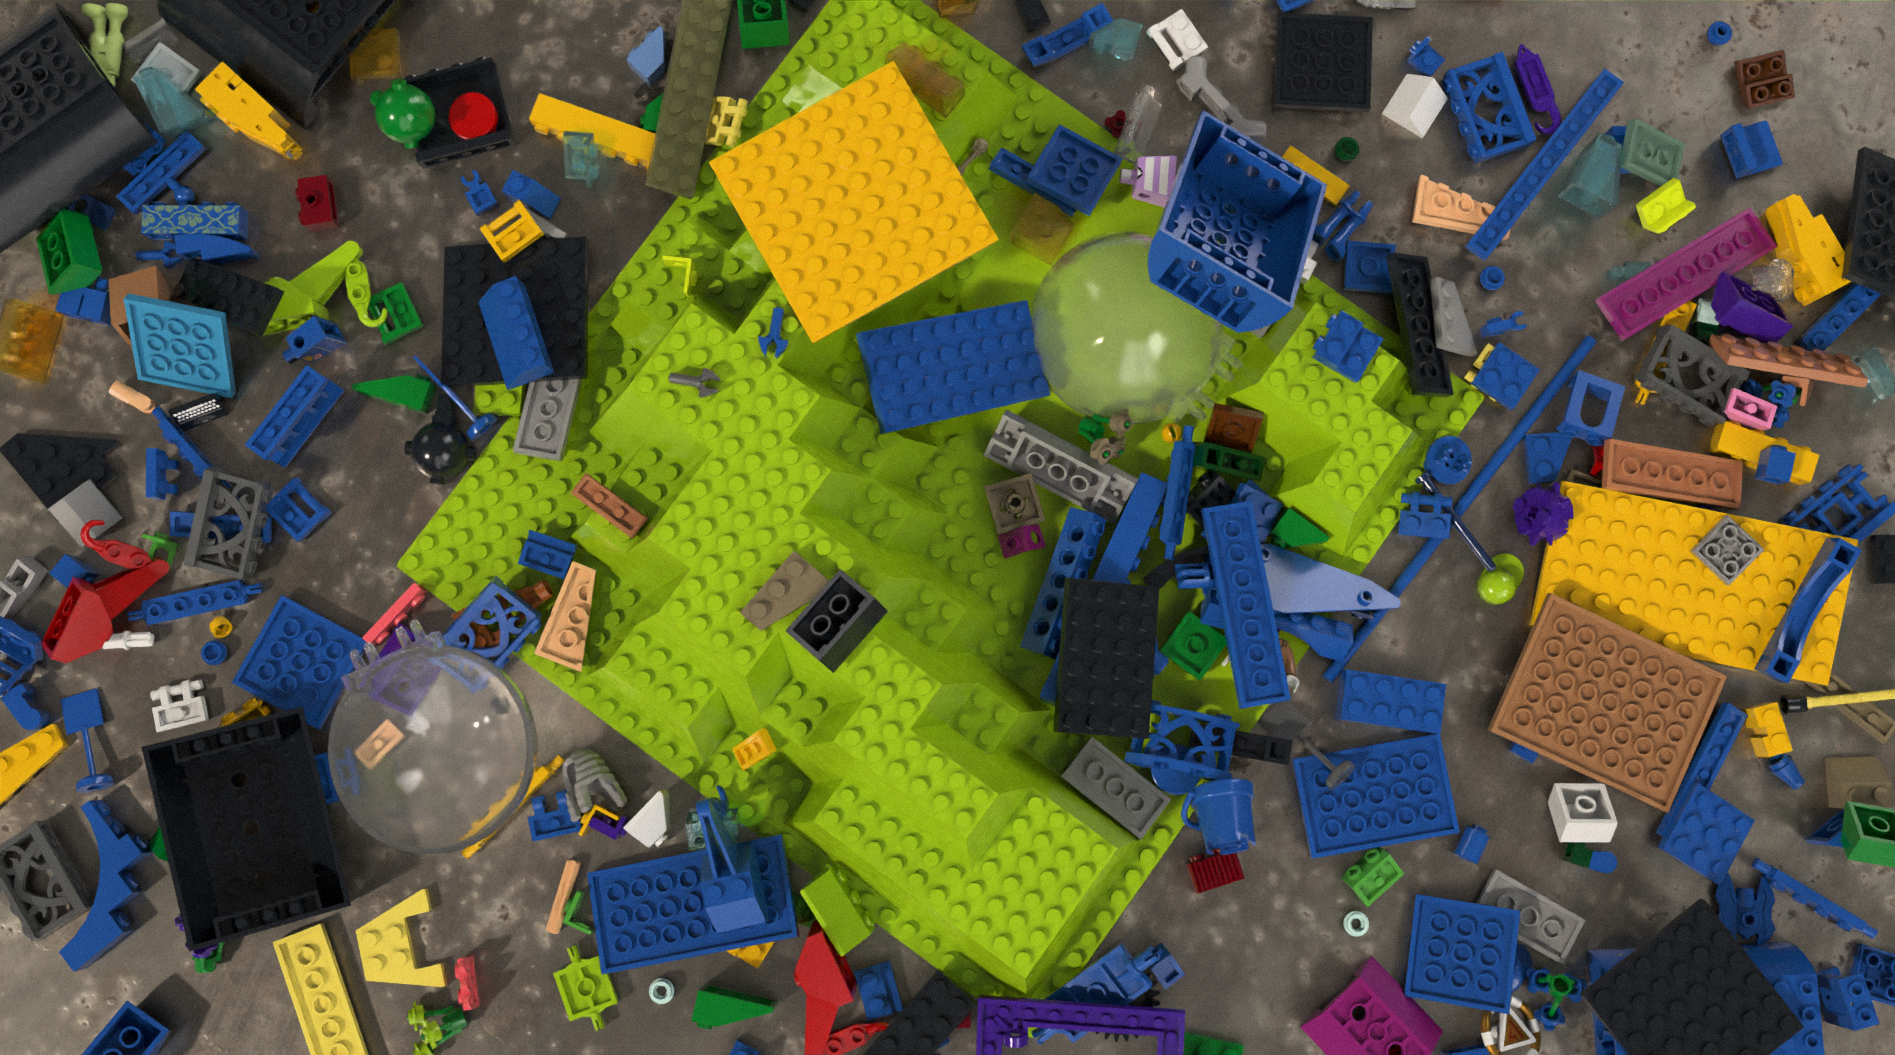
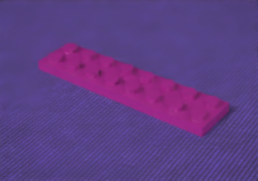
[1595,207,1778,341]

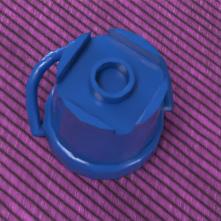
[1181,778,1256,855]

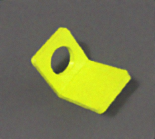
[662,256,698,298]

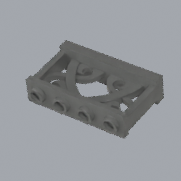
[1634,325,1750,426]
[184,467,273,580]
[0,821,94,941]

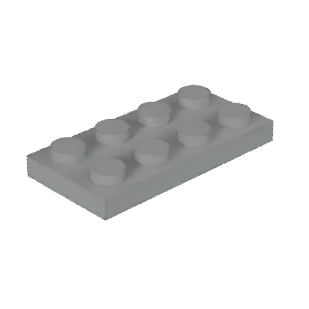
[513,379,582,462]
[1060,737,1171,839]
[1476,869,1586,965]

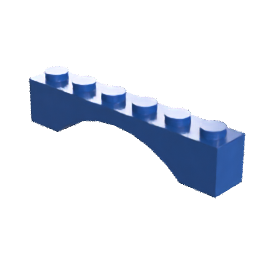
[1754,538,1862,684]
[1200,588,1354,662]

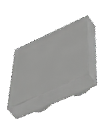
[1690,515,1764,585]

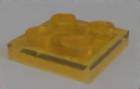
[350,28,401,80]

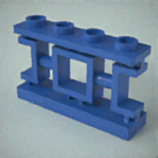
[245,365,344,468]
[1781,464,1895,544]

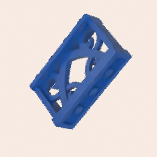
[1442,52,1537,164]
[427,576,542,691]

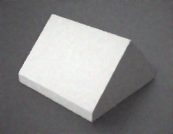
[1382,74,1448,138]

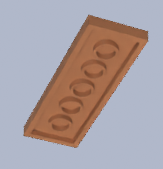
[1708,334,1869,388]
[1602,439,1743,510]

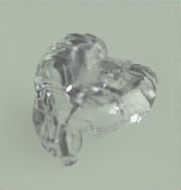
[1749,259,1795,303]

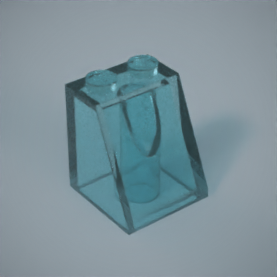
[133,67,217,138]
[1557,133,1622,219]

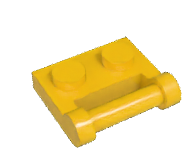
[480,200,544,263]

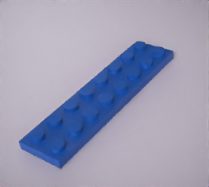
[1201,501,1291,709]

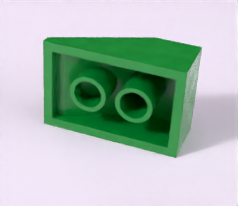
[737,0,790,49]
[691,984,778,1029]

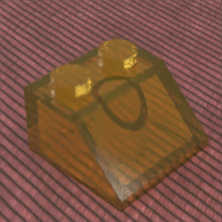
[1009,193,1075,265]

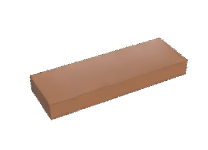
[571,473,649,540]

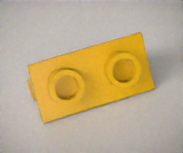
[218,697,272,728]

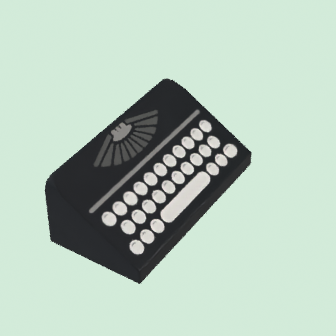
[168,393,229,431]

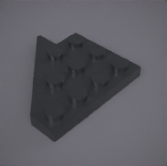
[0,433,121,522]

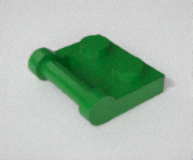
[368,282,424,346]

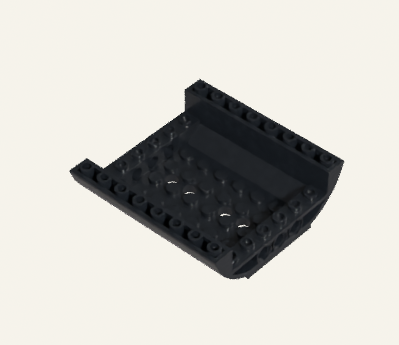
[157,0,415,129]
[0,3,158,253]

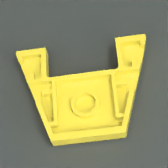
[356,888,447,987]

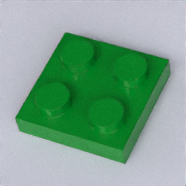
[1159,611,1227,681]

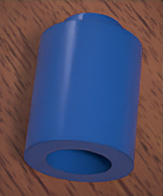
[1454,824,1490,865]

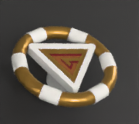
[1480,995,1541,1055]

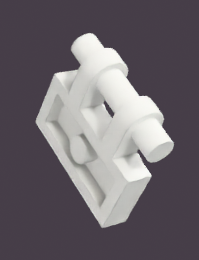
[150,679,209,732]

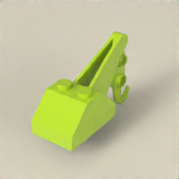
[253,241,387,337]

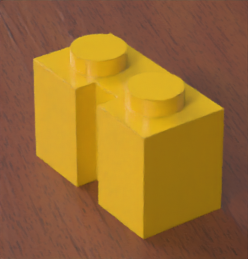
[1741,702,1793,757]

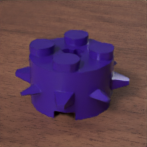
[1513,482,1574,546]

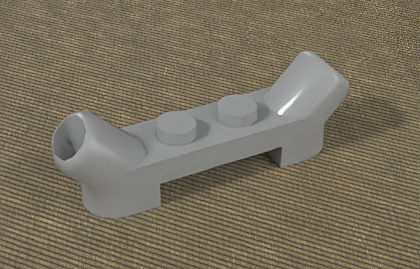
[1177,56,1266,143]

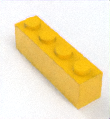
[1707,420,1819,486]

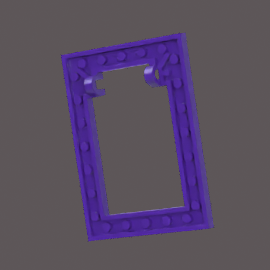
[976,995,1185,1055]

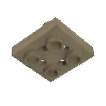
[984,473,1045,535]

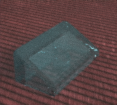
[1854,347,1895,400]

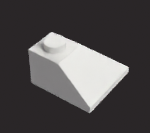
[624,790,670,848]

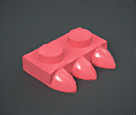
[455,955,480,1011]

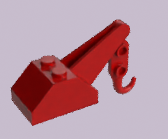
[41,519,169,663]
[793,920,890,1055]

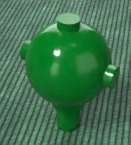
[370,79,435,149]

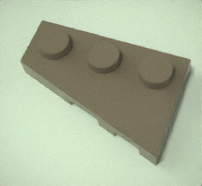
[740,551,829,631]

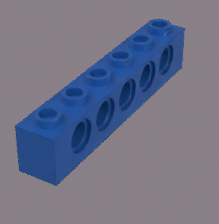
[1020,507,1107,660]

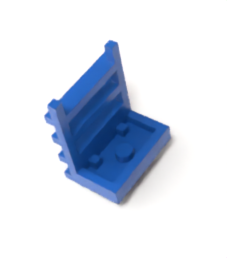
[0,616,43,697]

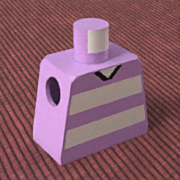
[1119,156,1177,207]

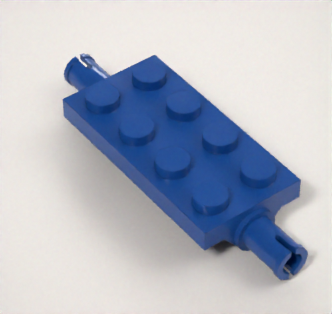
[1032,943,1160,1045]

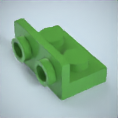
[1341,847,1404,907]

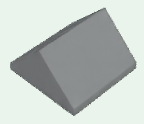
[48,479,123,547]

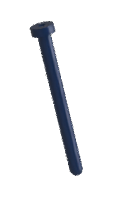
[1414,470,1496,572]

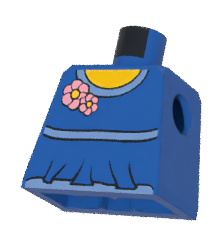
[282,316,347,364]

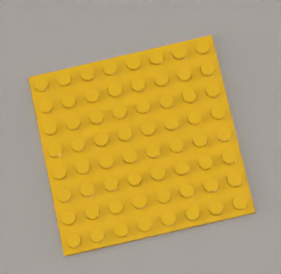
[709,61,999,344]

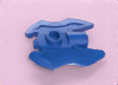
[1715,873,1776,946]

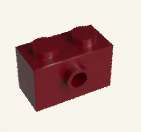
[295,175,340,232]

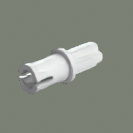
[102,630,155,650]

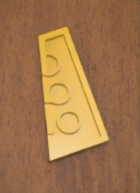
[0,724,68,805]

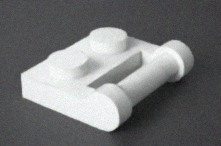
[1146,9,1208,71]

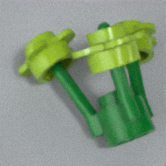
[406,1001,467,1055]

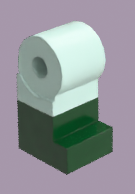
[1689,298,1720,347]

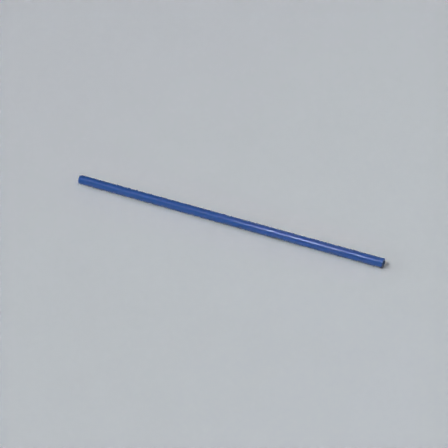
[1322,335,1597,683]

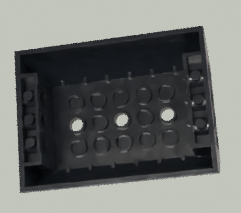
[141,707,351,952]

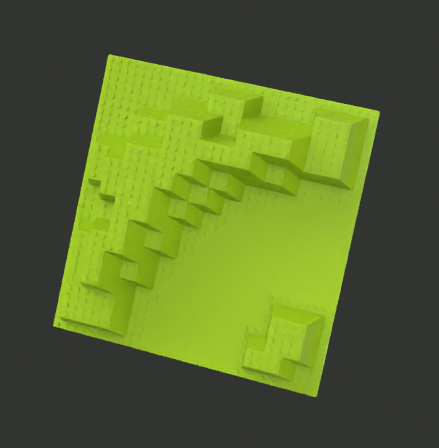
[397,0,1484,1038]

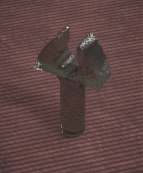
[634,82,665,109]

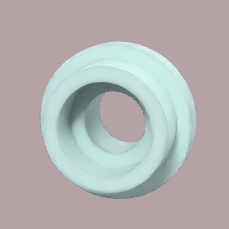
[1343,911,1369,937]
[649,978,675,1004]

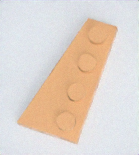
[534,561,597,672]

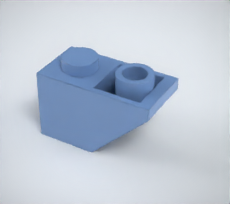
[626,26,667,87]

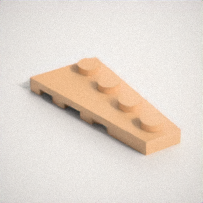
[1412,174,1511,240]

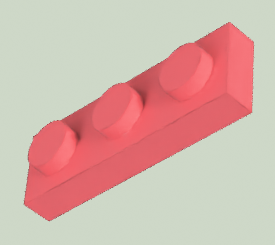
[362,583,428,646]

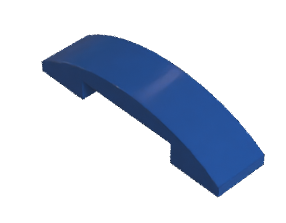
[1021,3,1115,67]

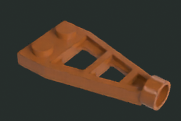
[451,579,554,648]

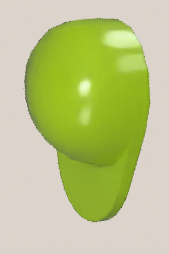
[1478,553,1524,605]

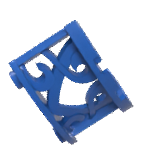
[1125,700,1240,781]

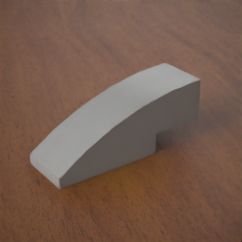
[0,556,48,620]

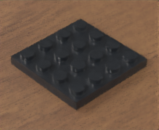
[1273,12,1373,112]

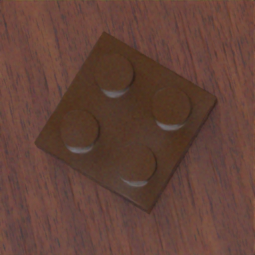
[1203,403,1264,454]

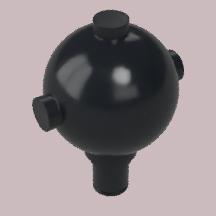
[404,394,477,486]

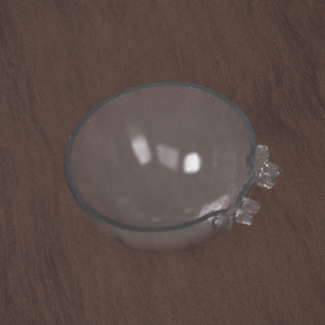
[1030,230,1243,425]
[328,619,538,855]

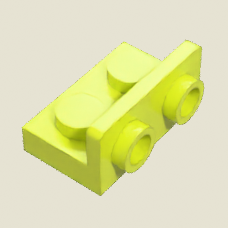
[1636,178,1696,234]

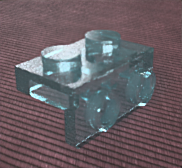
[563,131,599,187]

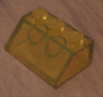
[886,42,965,118]
[0,299,64,384]

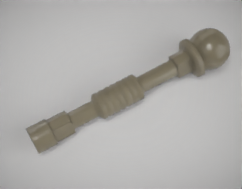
[956,138,988,176]

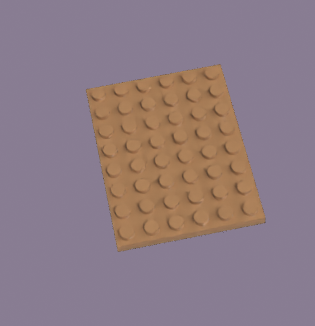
[1487,593,1727,813]

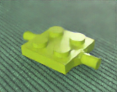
[553,945,619,1031]

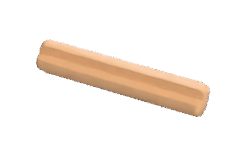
[546,859,581,934]

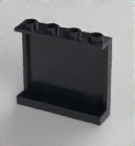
[404,57,516,169]

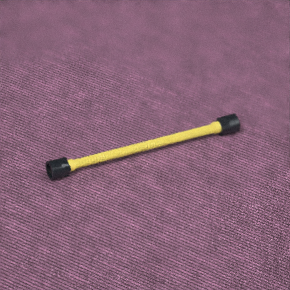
[1779,689,1895,715]

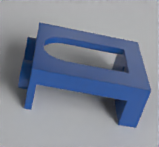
[1555,370,1625,446]
[1816,966,1880,1031]

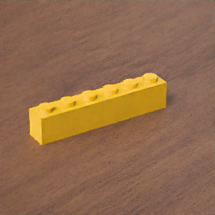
[529,93,655,170]

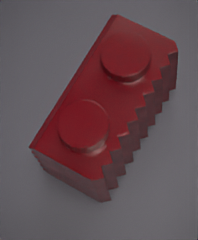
[1185,848,1245,894]

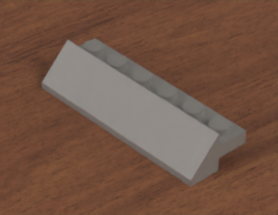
[983,410,1138,524]

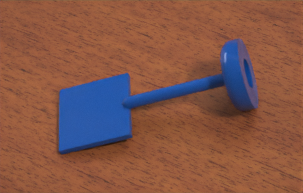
[413,355,498,441]
[60,689,114,793]

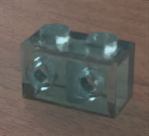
[685,808,741,851]

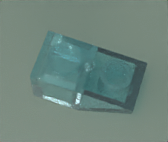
[1088,18,1143,60]

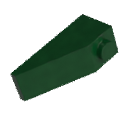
[1193,442,1266,481]

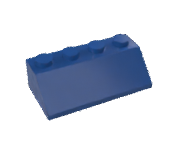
[478,276,554,391]

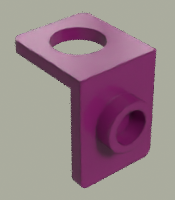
[998,524,1046,559]

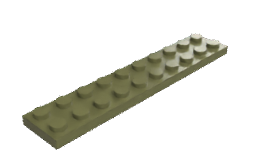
[645,0,732,200]

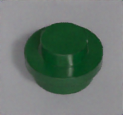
[1335,137,1359,161]

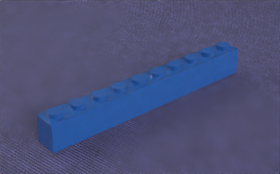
[1039,472,1168,706]

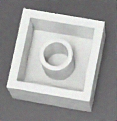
[1548,783,1618,842]

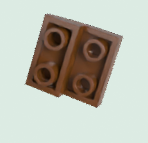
[1734,50,1795,109]

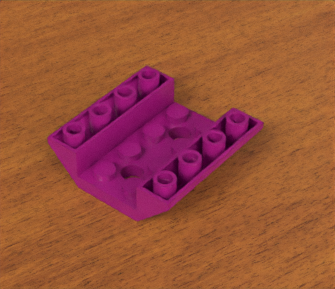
[1300,956,1443,1055]

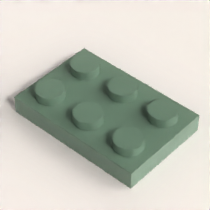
[1619,119,1685,187]

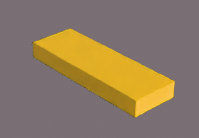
[1282,145,1350,207]
[732,727,777,771]

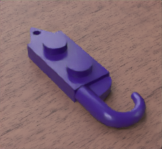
[1513,44,1562,135]

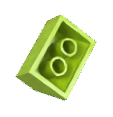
[800,864,875,957]

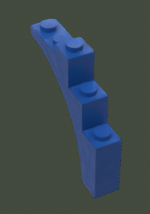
[59,800,152,972]

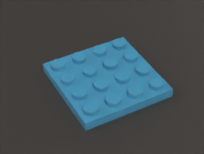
[123,293,236,398]

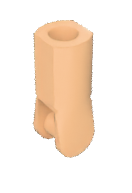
[109,380,156,414]

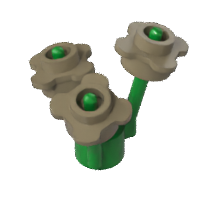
[1078,408,1132,465]

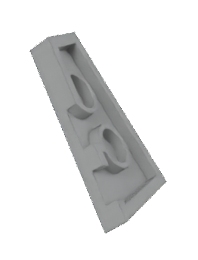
[1430,277,1478,357]

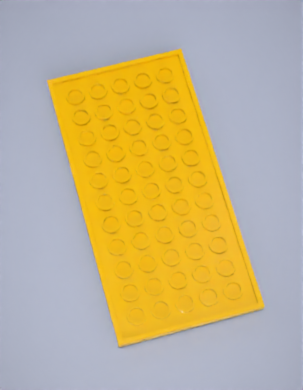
[1530,481,1859,686]

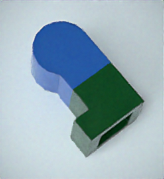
[1563,842,1617,873]

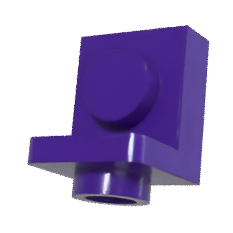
[588,814,631,840]

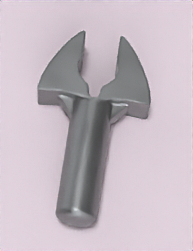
[669,368,721,398]

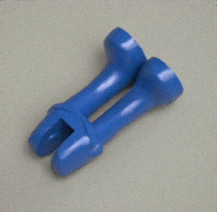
[1312,190,1373,261]

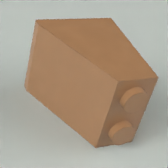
[109,265,173,348]

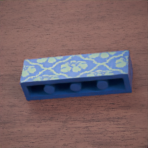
[141,202,249,240]

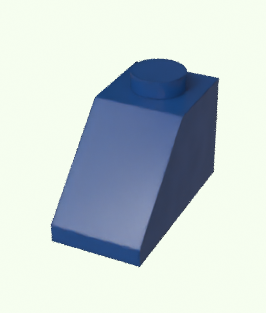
[502,170,561,220]

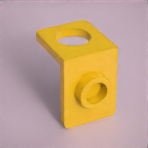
[578,804,622,836]

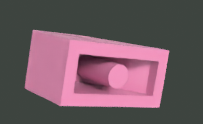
[1724,388,1777,430]

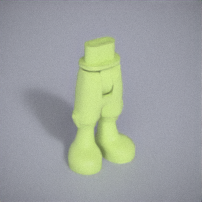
[81,3,128,87]

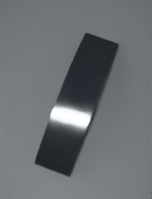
[1188,724,1293,765]

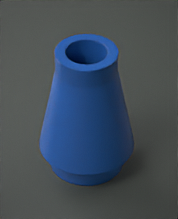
[1767,753,1805,790]

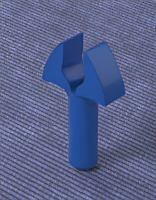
[135,241,184,269]
[758,307,789,359]

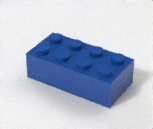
[1335,669,1446,734]

